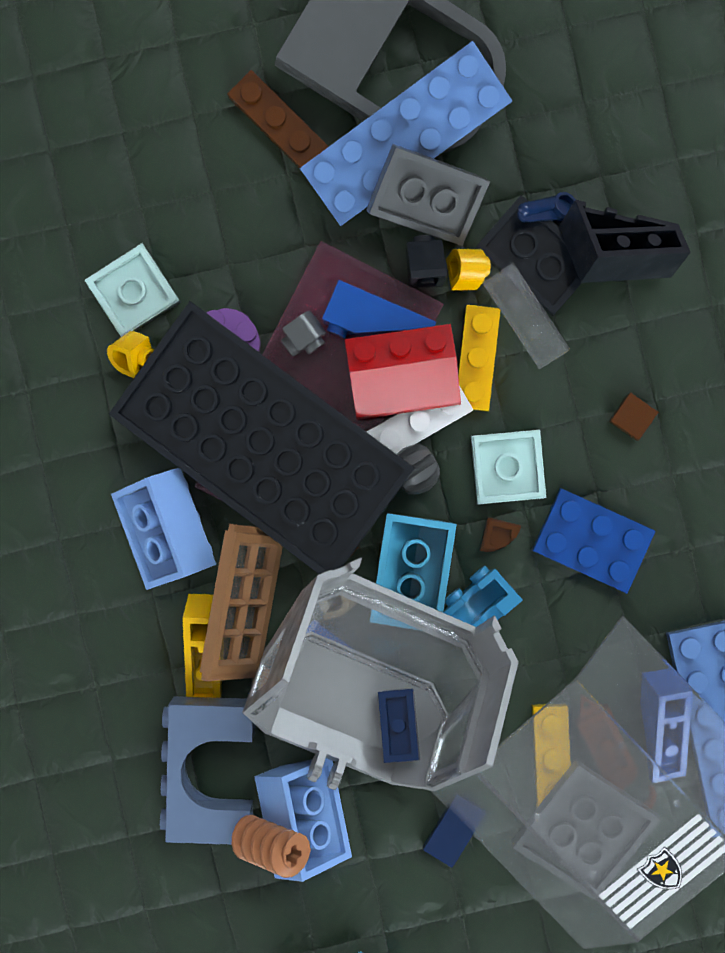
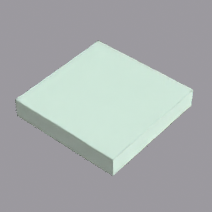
[85,243,181,337]
[471,430,546,504]

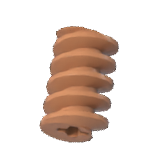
[231,815,311,878]

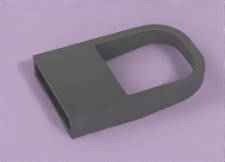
[275,0,506,154]

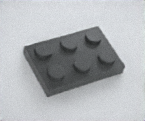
[366,144,490,246]

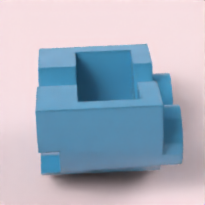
[443,565,523,627]

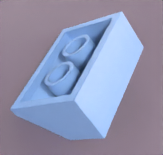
[111,468,216,590]
[254,758,352,882]

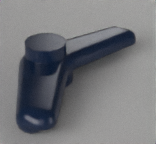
[517,192,576,224]

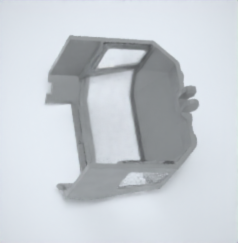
[242,557,519,791]

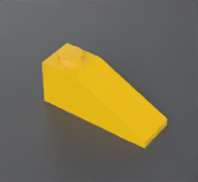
[183,594,223,698]

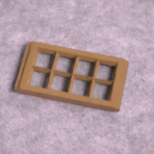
[199,524,283,681]

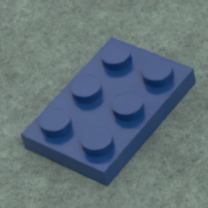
[532,488,656,594]

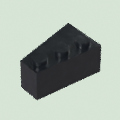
[559,200,691,283]

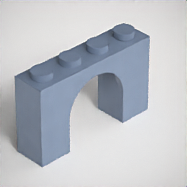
[160,696,255,845]

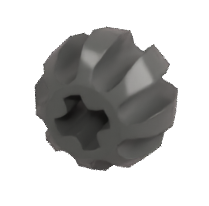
[397,443,440,494]

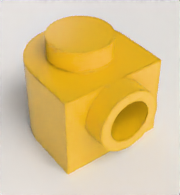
[446,249,491,290]
[107,331,155,378]

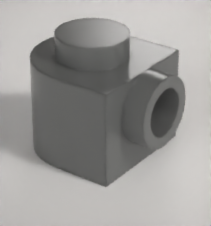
[281,310,327,357]

